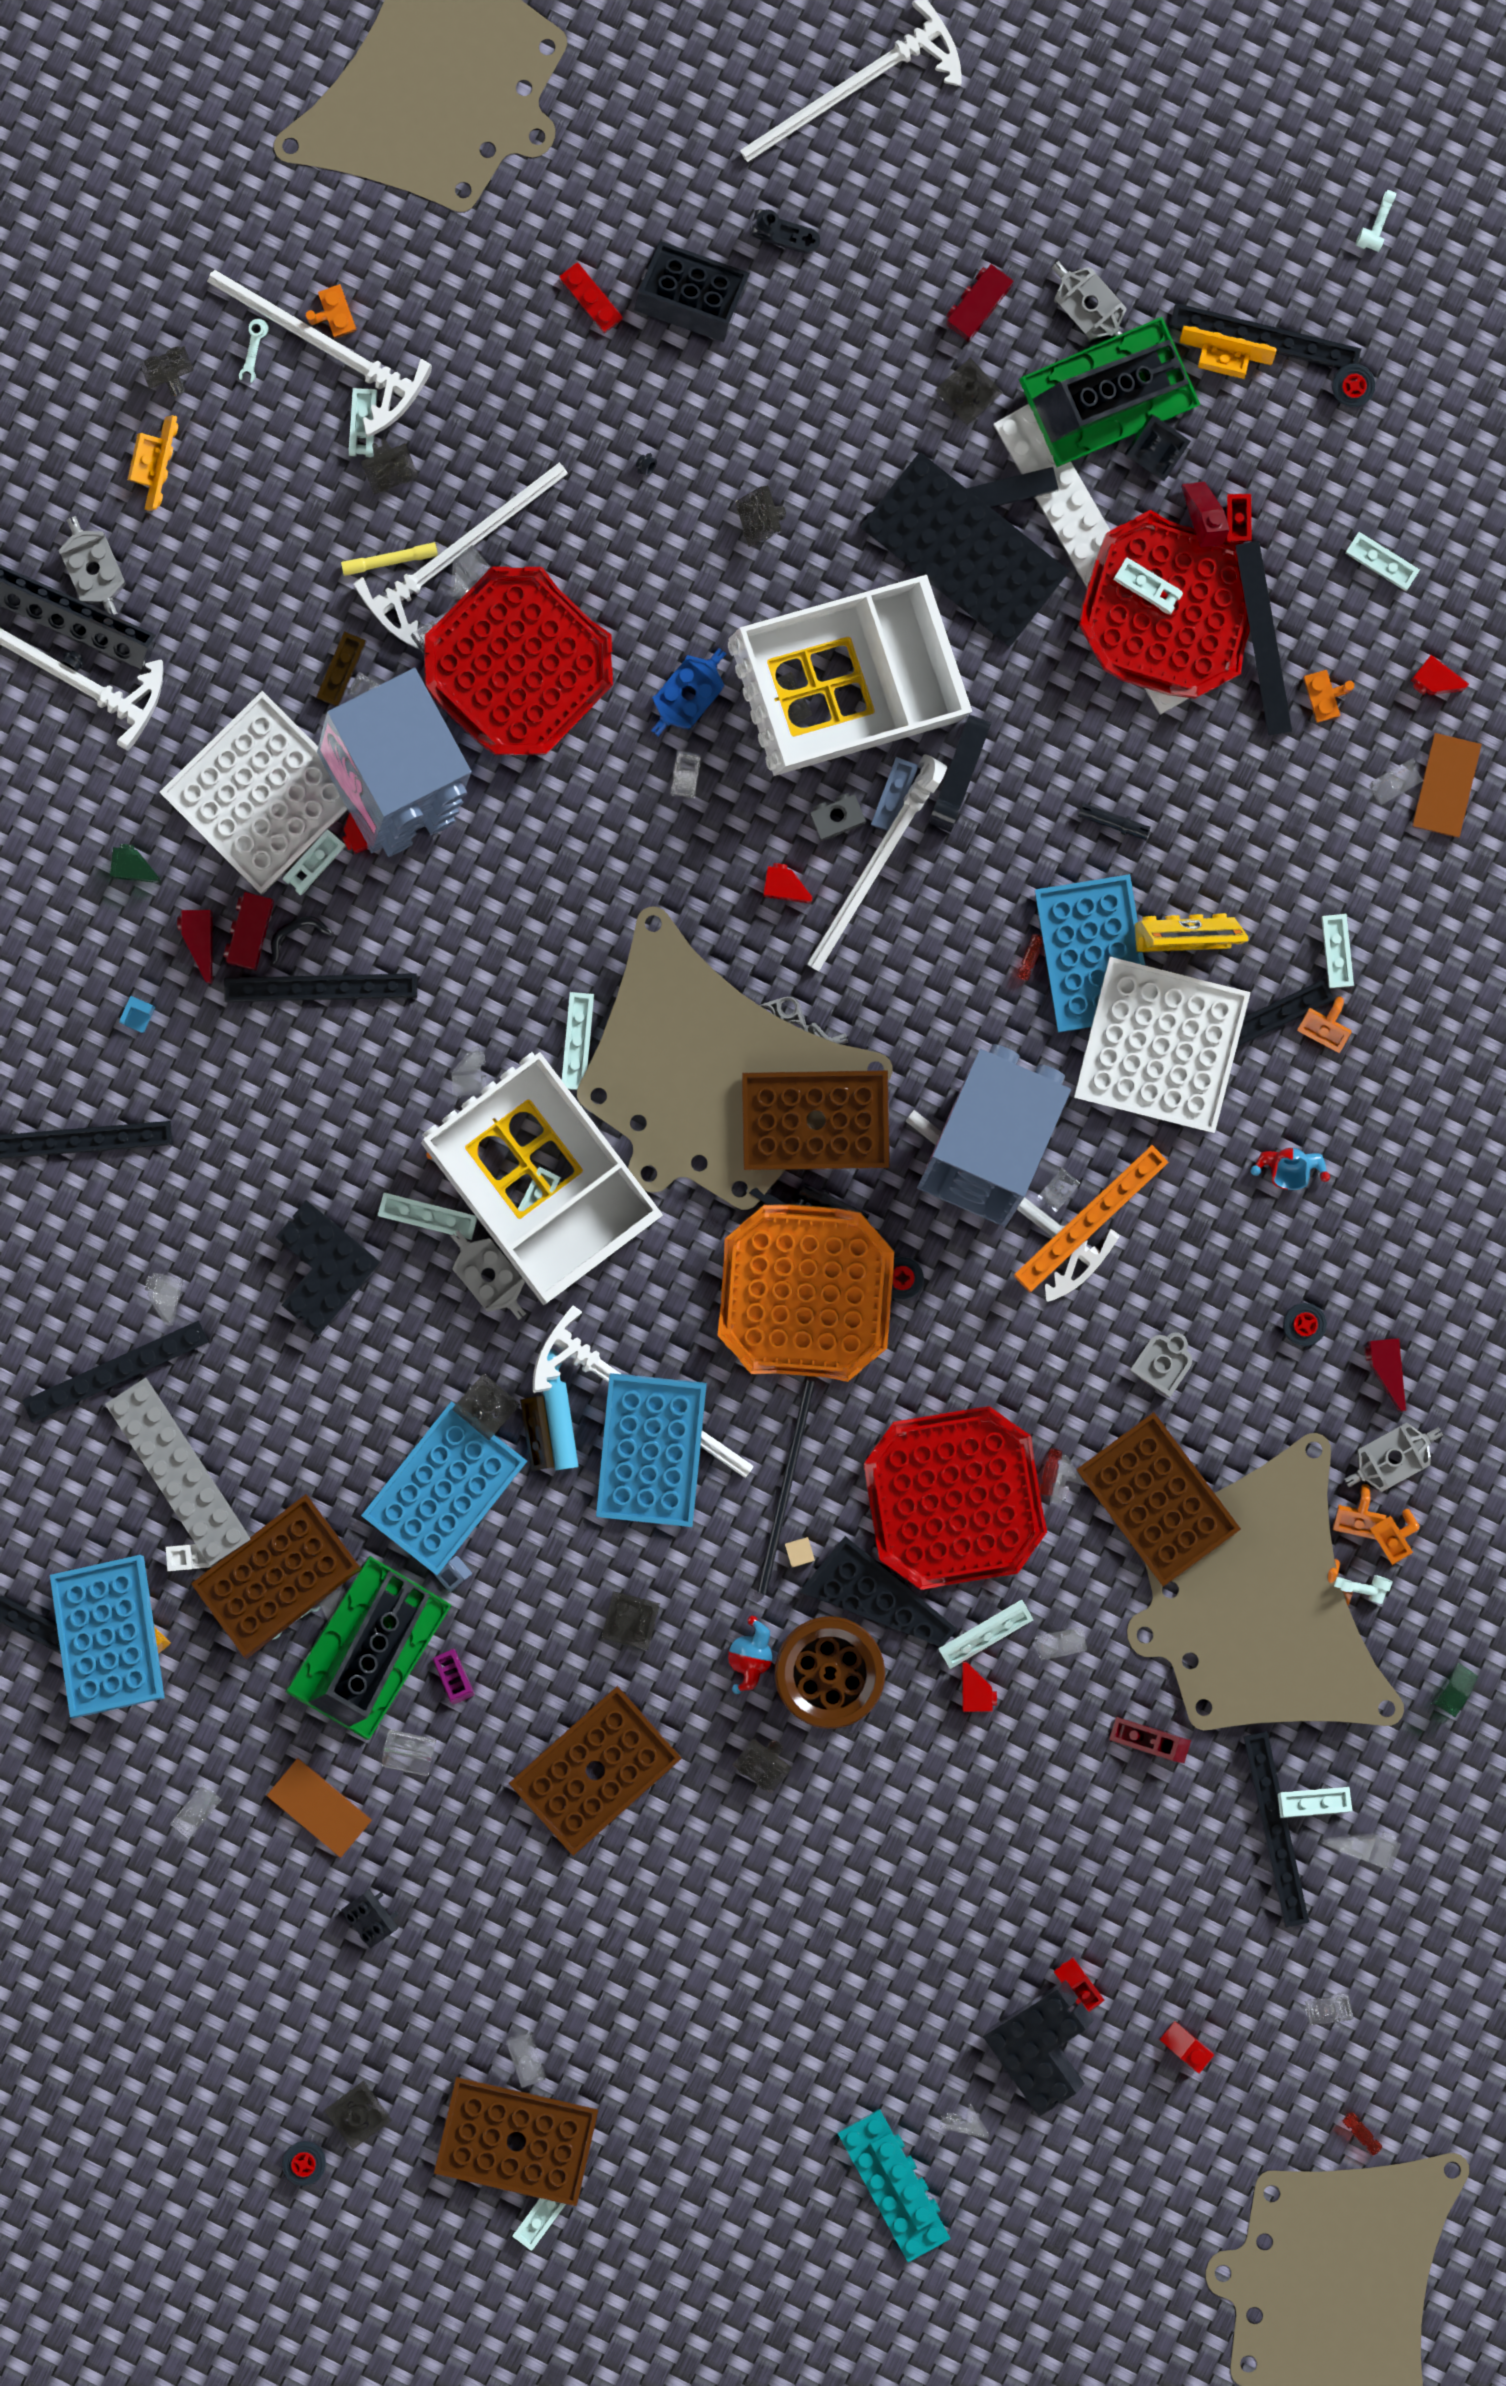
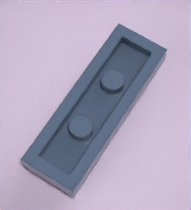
[871,757,919,831]

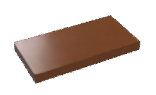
[1412,733,1482,838]
[266,1758,372,1858]

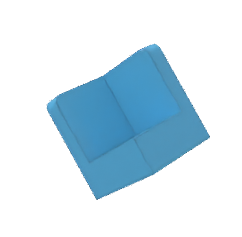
[119,996,155,1033]

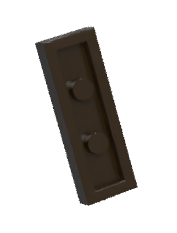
[316,631,367,707]
[520,1396,554,1471]

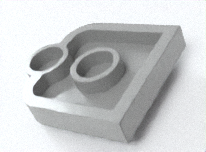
[1129,1333,1192,1398]

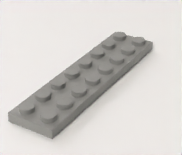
[105,1378,251,1566]

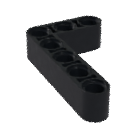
[929,714,992,832]

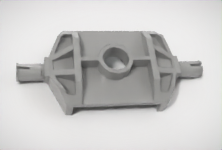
[1051,261,1127,342]
[59,516,126,616]
[450,1230,526,1320]
[1344,1423,1443,1492]

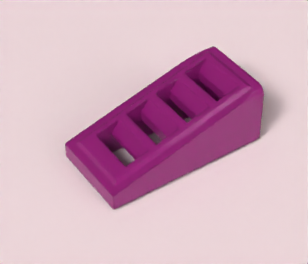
[432,1648,475,1705]

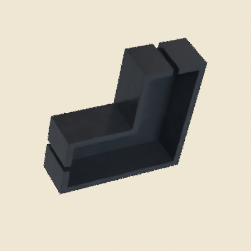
[276,1200,382,1337]
[983,1980,1094,2117]

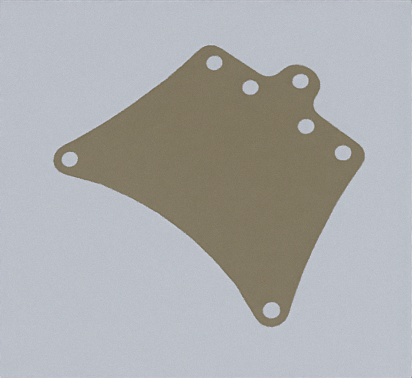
[274,0,567,212]
[577,907,893,1210]
[1127,1433,1404,1730]
[1206,2153,1469,2386]

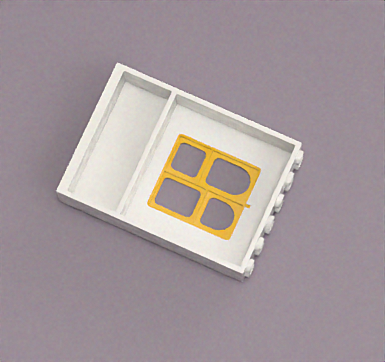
[728,575,972,776]
[421,1052,663,1305]

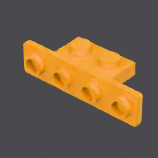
[1179,326,1277,379]
[127,415,178,511]

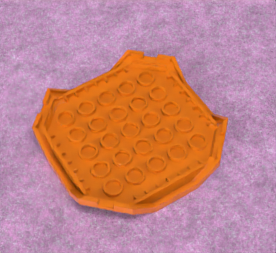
[718,1205,894,1382]

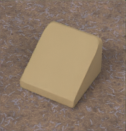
[785,1537,815,1567]

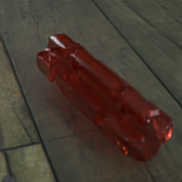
[1016,934,1043,981]
[1039,1448,1062,1496]
[1342,2112,1382,2156]

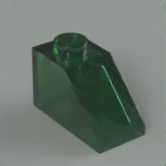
[110,844,161,884]
[1431,1663,1479,1717]

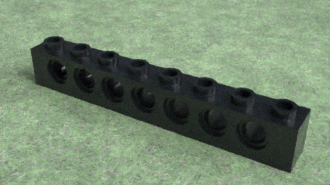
[0,565,157,669]

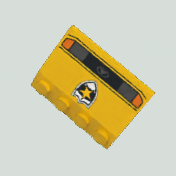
[1135,913,1248,952]

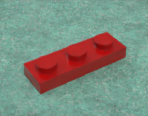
[559,262,623,334]

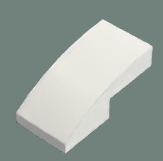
[166,1544,218,1571]

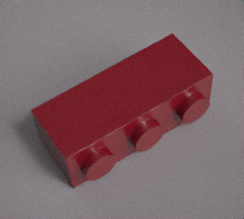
[946,264,1014,342]
[224,892,275,971]

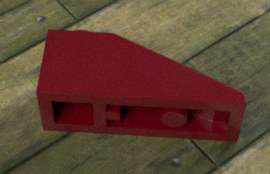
[1181,481,1230,548]
[177,910,213,984]
[1364,1338,1406,1411]
[1109,1717,1191,1763]

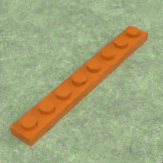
[1013,1145,1169,1293]

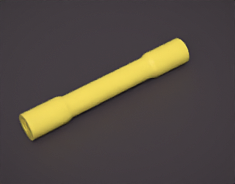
[341,542,438,576]

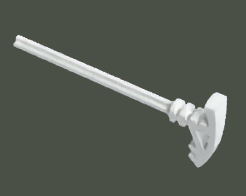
[740,0,961,162]
[207,270,432,437]
[353,462,568,651]
[0,628,163,751]
[807,754,947,971]
[906,1110,1120,1301]
[533,1306,753,1478]

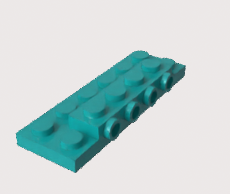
[837,2109,951,2262]

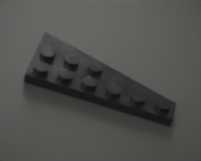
[799,1536,957,1647]

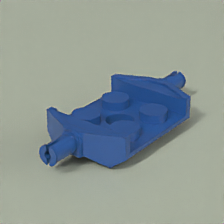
[651,648,726,737]

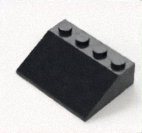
[634,241,750,342]

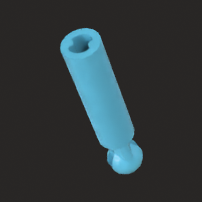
[543,1349,579,1470]

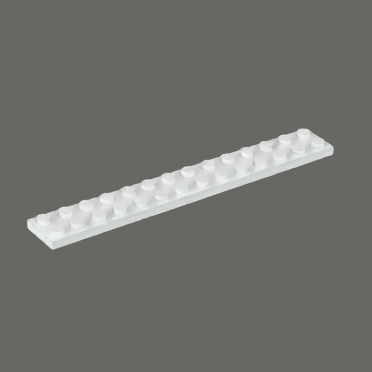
[993,404,1189,715]

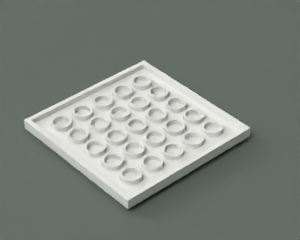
[160,691,348,895]
[1074,957,1251,1133]

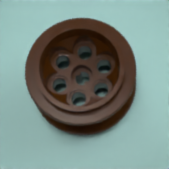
[775,1616,885,1729]

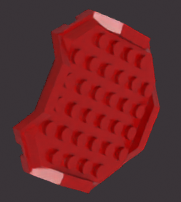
[1079,510,1250,699]
[424,567,613,755]
[864,1406,1047,1590]

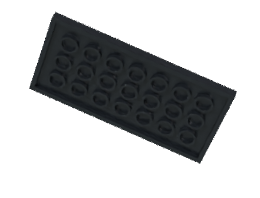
[860,452,1070,647]

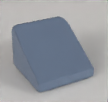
[434,1556,472,1593]

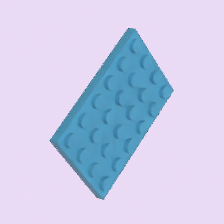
[1034,874,1145,1033]
[596,1373,707,1527]
[361,1401,527,1576]
[50,1555,165,1718]

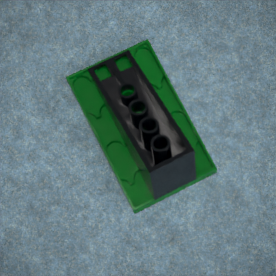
[1018,317,1201,467]
[285,1556,452,1740]

